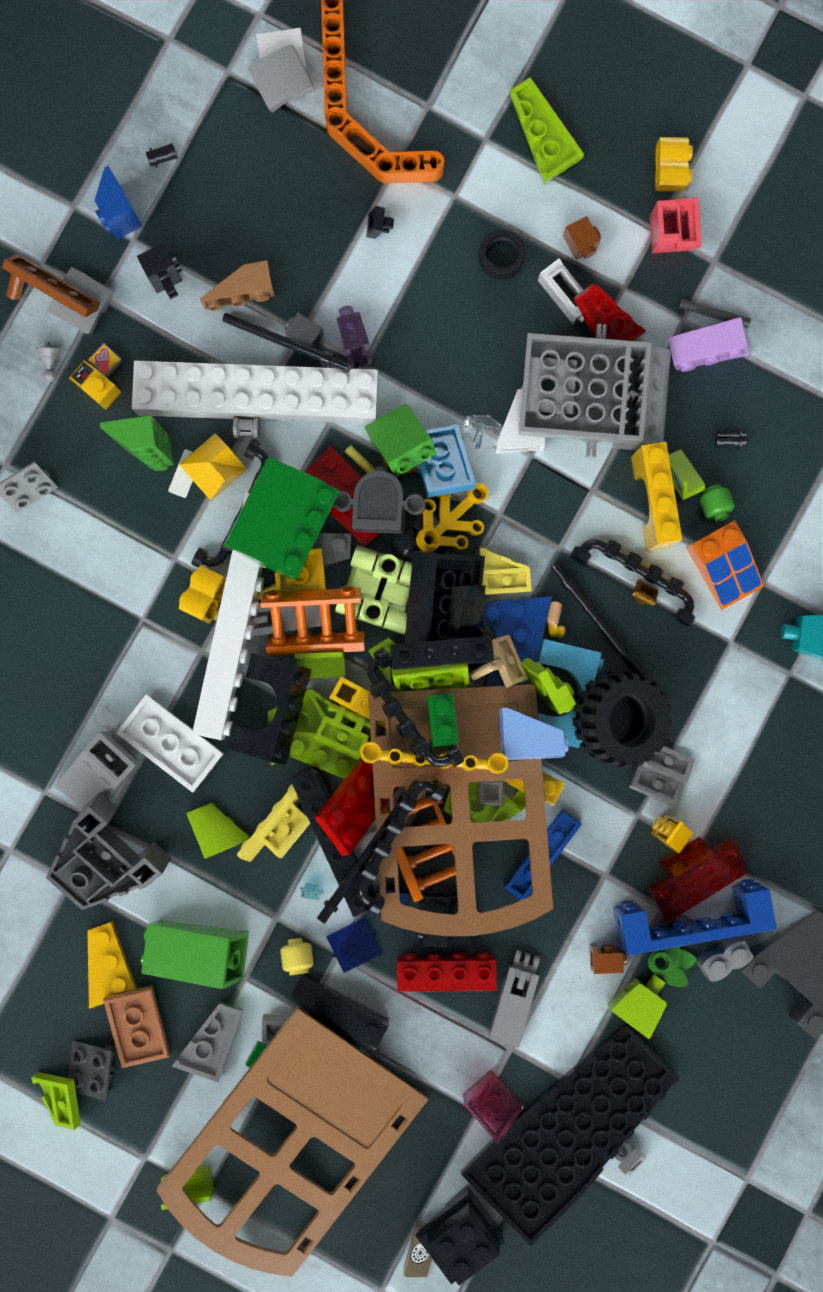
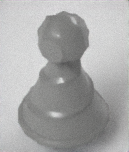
[36,342,60,382]

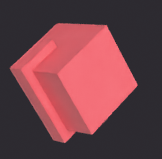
[650,197,702,253]

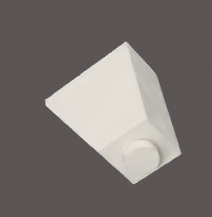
[495,386,545,453]

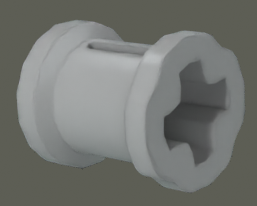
[233,417,260,439]

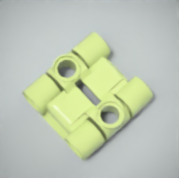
[335,545,412,635]

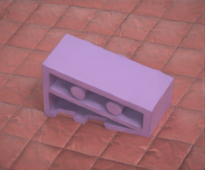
[668,317,750,372]

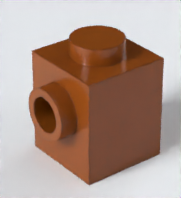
[563,216,601,260]

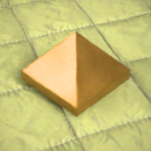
[632,580,659,606]

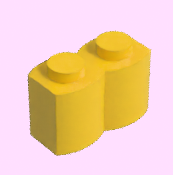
[655,137,693,192]
[178,565,226,624]

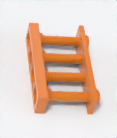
[260,586,365,656]
[382,797,456,902]

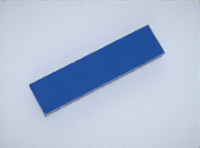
[504,809,582,900]

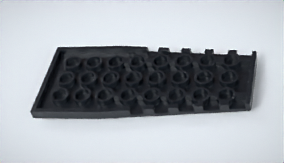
[461,1024,679,1247]

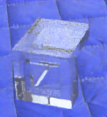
[461,415,503,449]

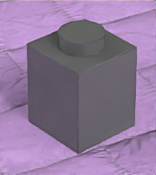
[284,313,324,349]

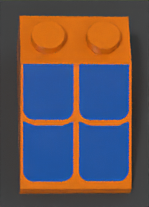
[686,520,764,610]

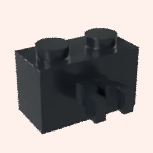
[137,243,183,300]

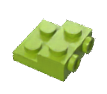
[521,657,576,715]

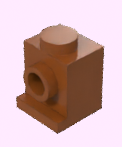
[590,944,627,974]

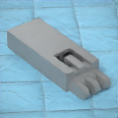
[251,605,322,637]
[488,949,540,1048]

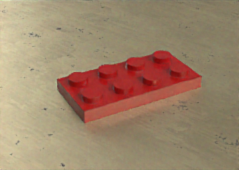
[305,446,380,548]
[315,758,399,856]

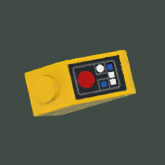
[69,360,121,410]

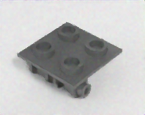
[68,1040,116,1101]

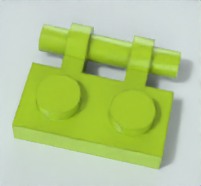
[314,702,370,760]

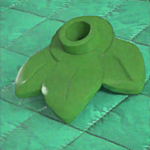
[648,946,697,987]

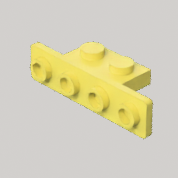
[237,784,310,862]

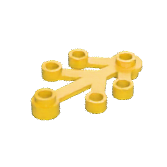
[416,483,489,552]

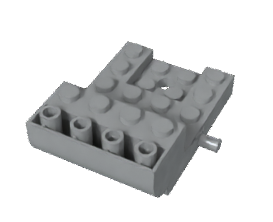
[518,324,671,458]

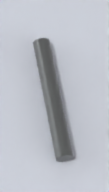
[679,299,751,328]

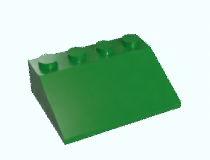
[224,457,340,580]

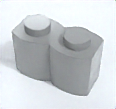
[696,936,754,982]

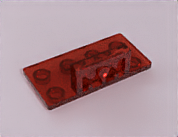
[649,837,749,922]

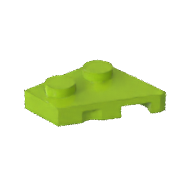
[31,1072,81,1130]

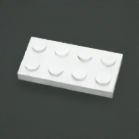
[116,694,224,792]

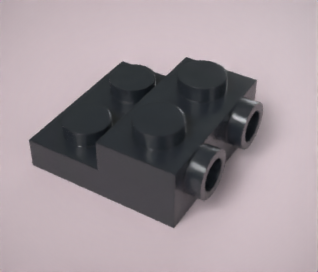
[418,894,472,947]

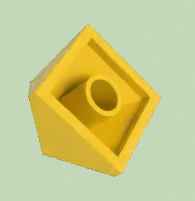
[179,433,247,501]

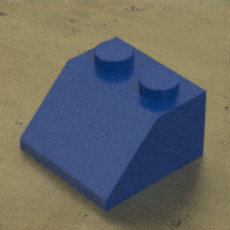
[94,165,142,240]

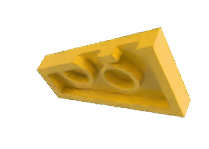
[88,921,137,1009]

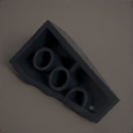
[291,974,389,1057]

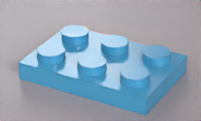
[419,424,476,498]

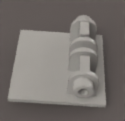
[0,461,58,512]

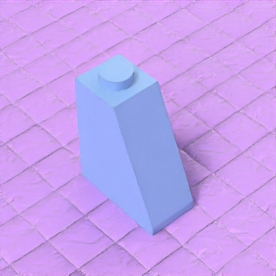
[499,708,568,760]

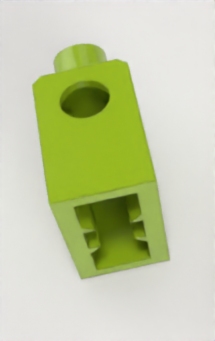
[607,974,667,1039]

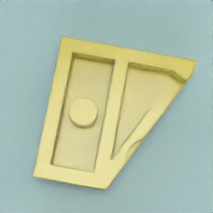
[480,548,532,595]

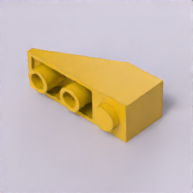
[329,676,385,727]
[651,814,693,853]

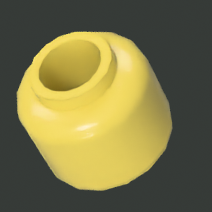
[280,938,314,976]

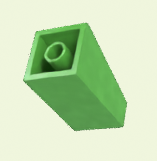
[141,920,249,989]

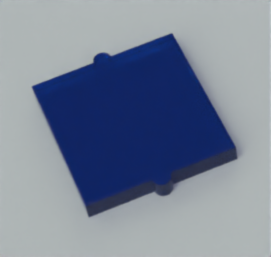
[326,917,382,973]

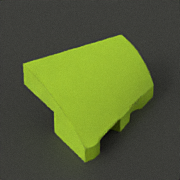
[186,803,250,859]

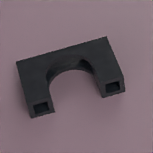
[226,654,311,765]

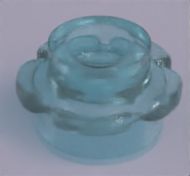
[300,883,324,900]

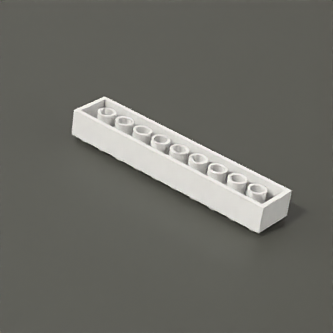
[132,361,378,424]

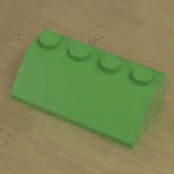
[100,415,174,471]

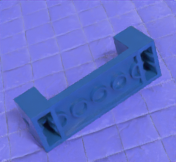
[613,879,777,955]

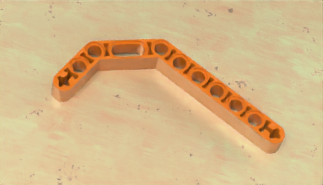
[321,0,445,183]

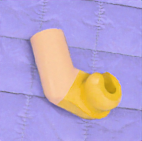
[547,602,566,639]

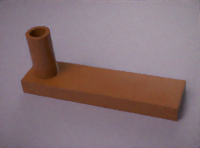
[2,254,100,317]

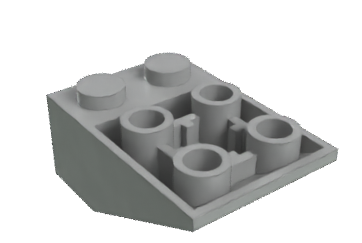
[56,731,142,809]

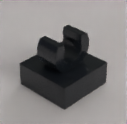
[366,206,394,239]

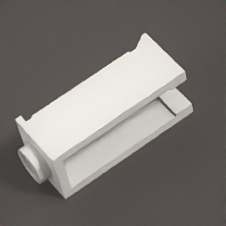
[538,258,585,325]

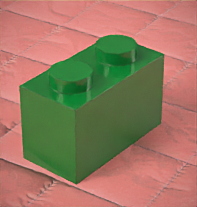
[426,694,459,749]

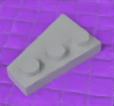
[312,533,351,567]
[172,1001,244,1082]

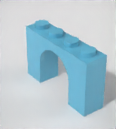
[537,639,604,748]

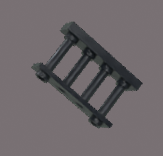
[390,636,494,685]

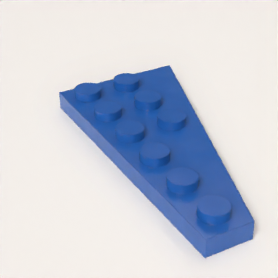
[480,596,552,687]

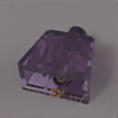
[336,306,373,369]

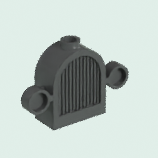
[333,467,426,534]

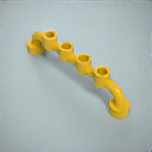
[360,742,508,774]

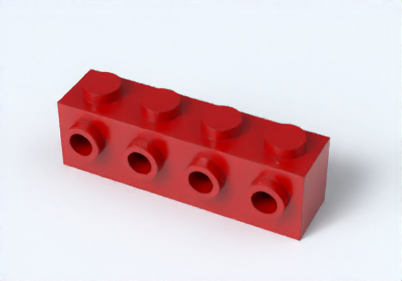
[397,952,497,992]

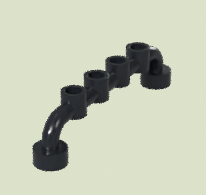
[191,439,269,567]
[570,539,696,627]
[367,647,464,767]
[358,779,446,915]

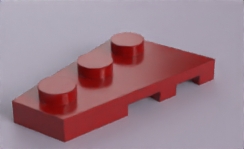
[574,283,646,341]

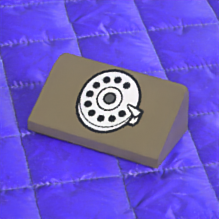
[403,1221,432,1277]

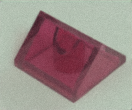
[463,1070,523,1144]

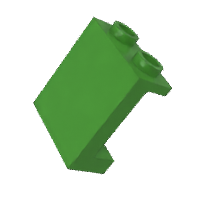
[364,403,437,477]

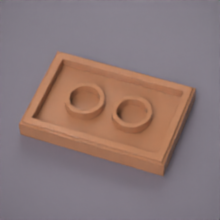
[103,985,171,1068]

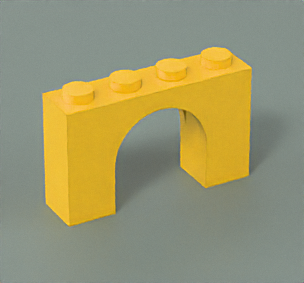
[631,442,682,551]

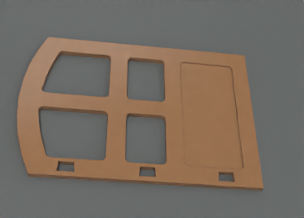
[368,684,553,936]
[157,1007,429,1277]

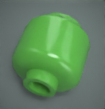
[699,484,735,522]

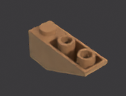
[200,260,275,311]

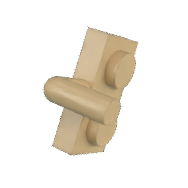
[470,635,528,688]

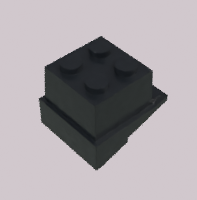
[415,1185,504,1286]

